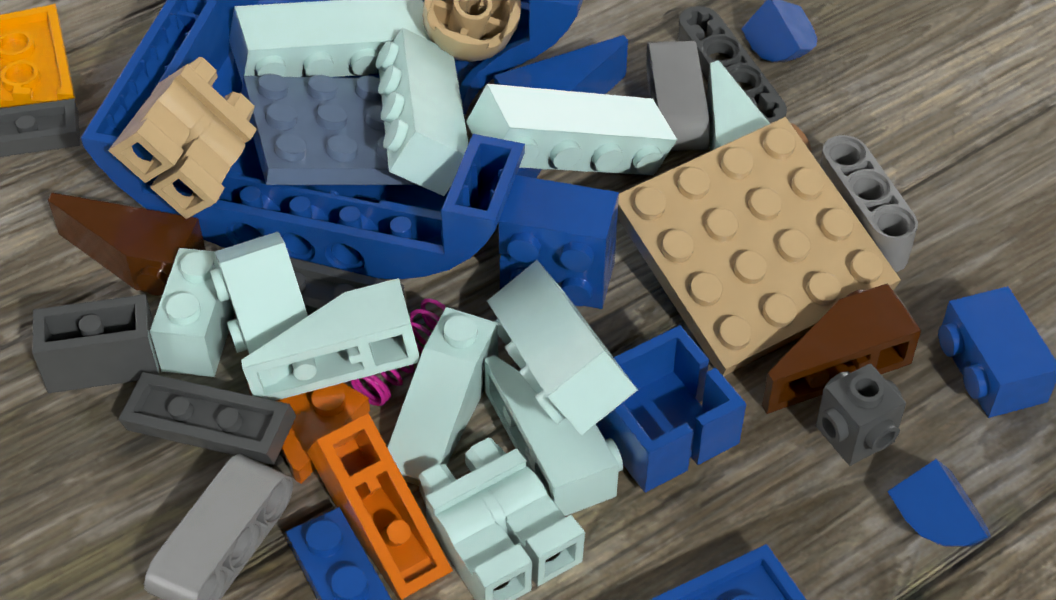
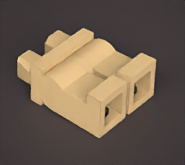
[108,57,257,219]

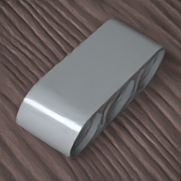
[646,40,709,151]
[820,135,918,272]
[144,454,293,600]

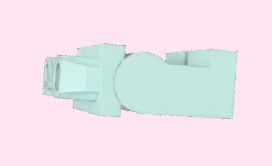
[419,437,585,600]

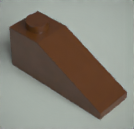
[48,193,206,296]
[762,283,921,414]

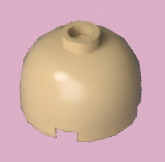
[422,0,521,62]

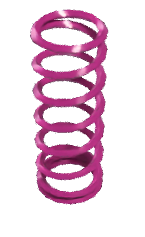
[351,298,446,406]

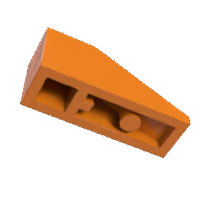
[307,413,453,600]

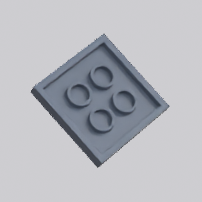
[241,74,417,185]

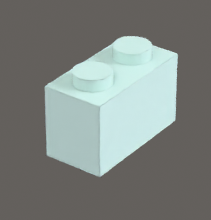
[210,232,308,354]
[150,248,235,377]

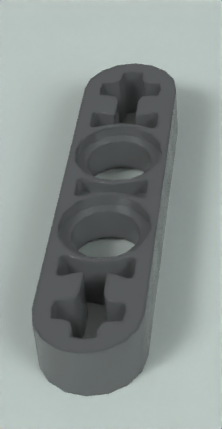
[678,6,787,124]

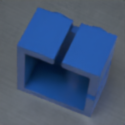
[499,175,619,309]
[596,325,746,493]

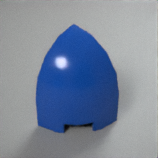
[741,0,817,63]
[887,459,991,547]

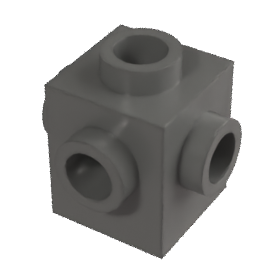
[816,363,906,466]

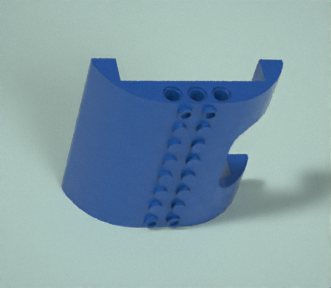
[81,0,583,280]

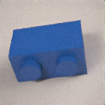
[938,286,1056,418]

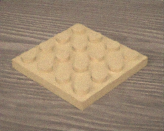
[617,117,901,376]

